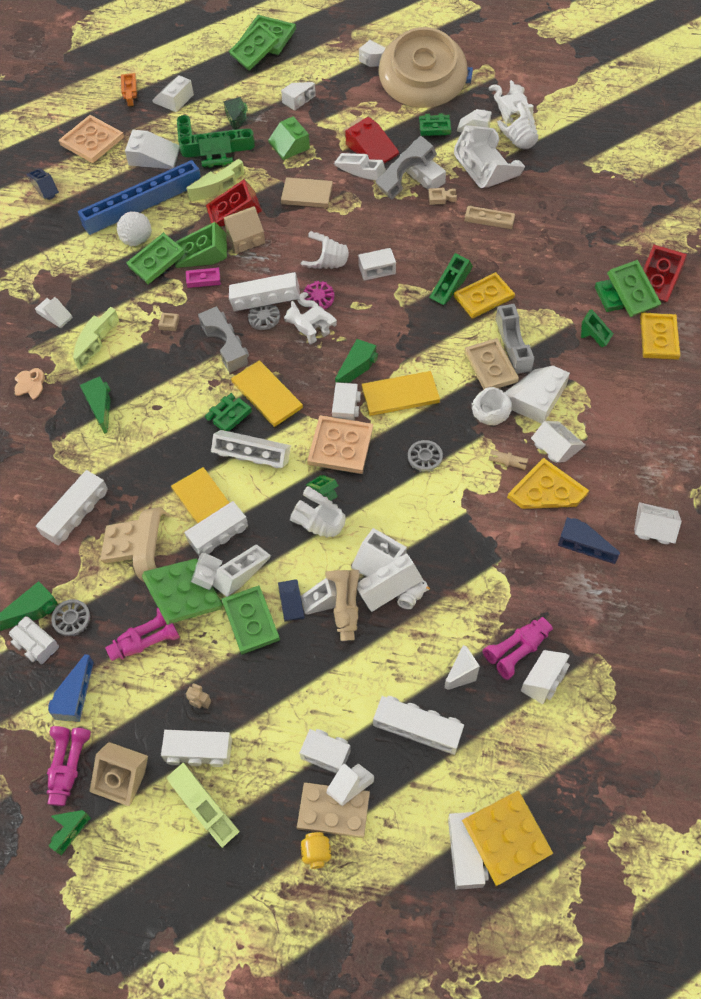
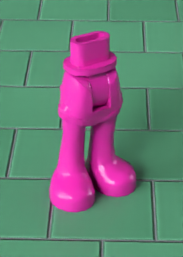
[105,608,180,661]
[482,617,553,680]
[47,726,91,806]

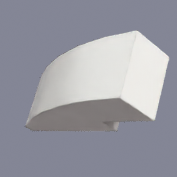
[334,153,386,180]

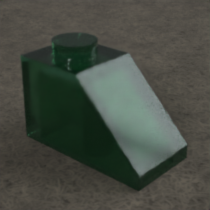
[223,97,248,130]

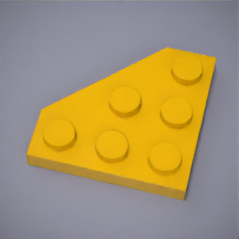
[507,458,589,509]

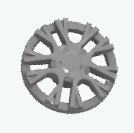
[248,305,281,330]
[408,440,443,473]
[51,599,91,636]

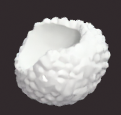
[117,211,152,247]
[472,387,512,426]

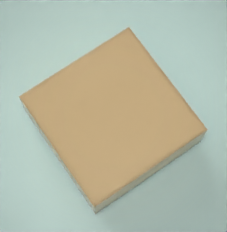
[158,313,179,331]

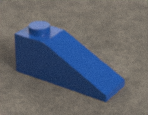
[48,654,94,722]

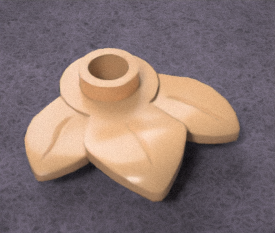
[15,368,45,400]

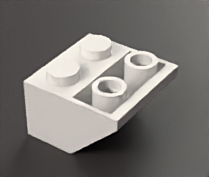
[351,528,407,577]
[521,650,570,704]

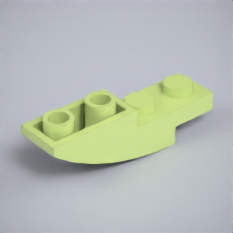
[187,159,245,201]
[73,307,119,370]
[166,763,240,847]

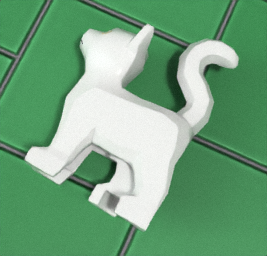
[489,80,534,124]
[284,292,337,345]

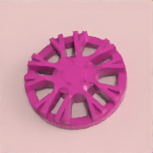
[303,281,334,310]

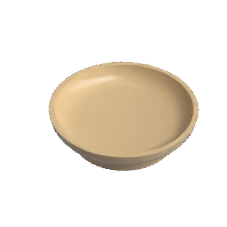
[378,27,468,108]

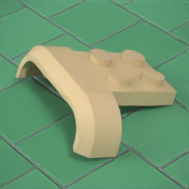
[100,507,170,582]

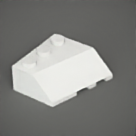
[505,366,570,424]

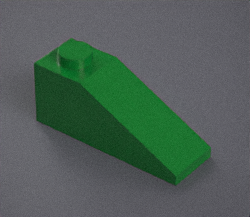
[429,253,473,305]
[335,339,378,385]
[80,376,111,434]
[0,581,59,631]

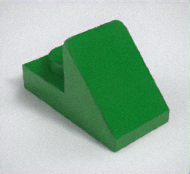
[581,309,614,347]
[306,475,338,501]
[49,810,91,855]

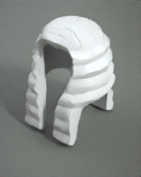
[497,102,539,149]
[301,231,349,269]
[290,487,346,538]

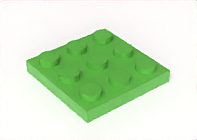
[240,15,296,55]
[142,558,223,625]

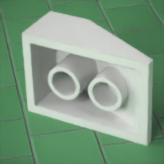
[125,130,180,169]

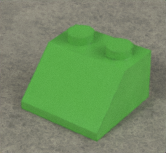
[268,116,310,160]

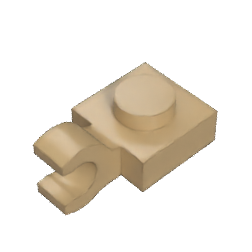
[186,683,211,709]

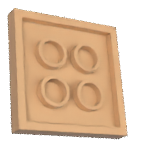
[59,115,124,163]
[307,415,373,474]

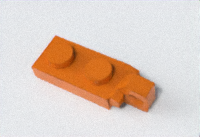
[121,73,137,106]

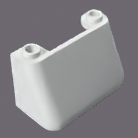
[454,125,525,188]

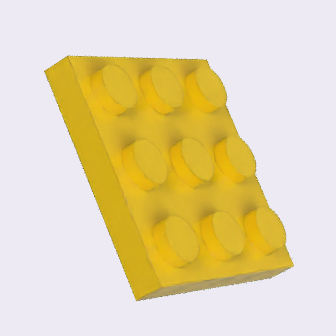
[462,790,553,886]

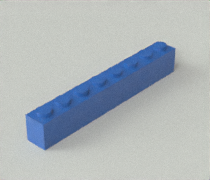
[78,160,201,235]

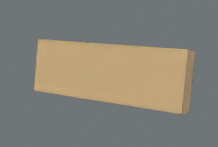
[464,206,515,229]

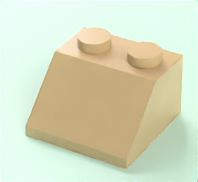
[224,207,265,254]
[90,742,148,806]

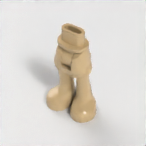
[325,570,360,641]

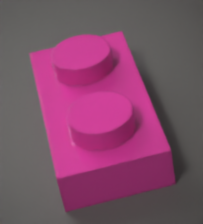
[186,268,221,288]

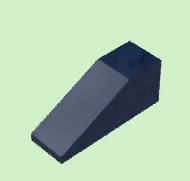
[26,168,59,200]
[558,517,620,564]

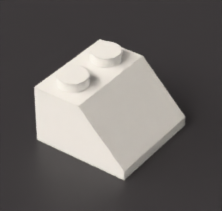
[152,76,194,112]
[531,421,585,463]
[634,502,682,544]

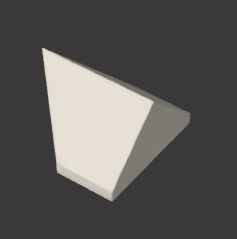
[445,645,480,690]

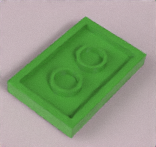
[229,22,279,71]
[126,232,186,284]
[607,260,661,318]
[222,585,280,655]

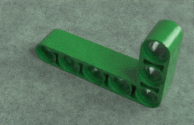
[177,115,255,157]

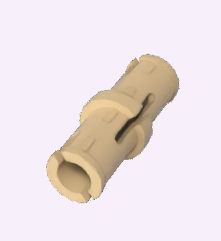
[488,449,528,470]

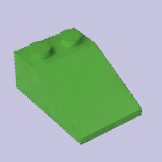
[175,222,227,268]

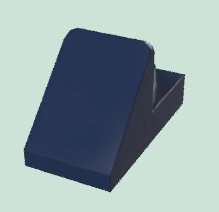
[278,579,304,622]

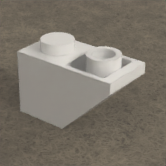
[281,82,316,111]

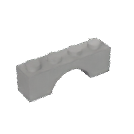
[375,136,437,200]
[496,304,534,374]
[198,306,249,373]

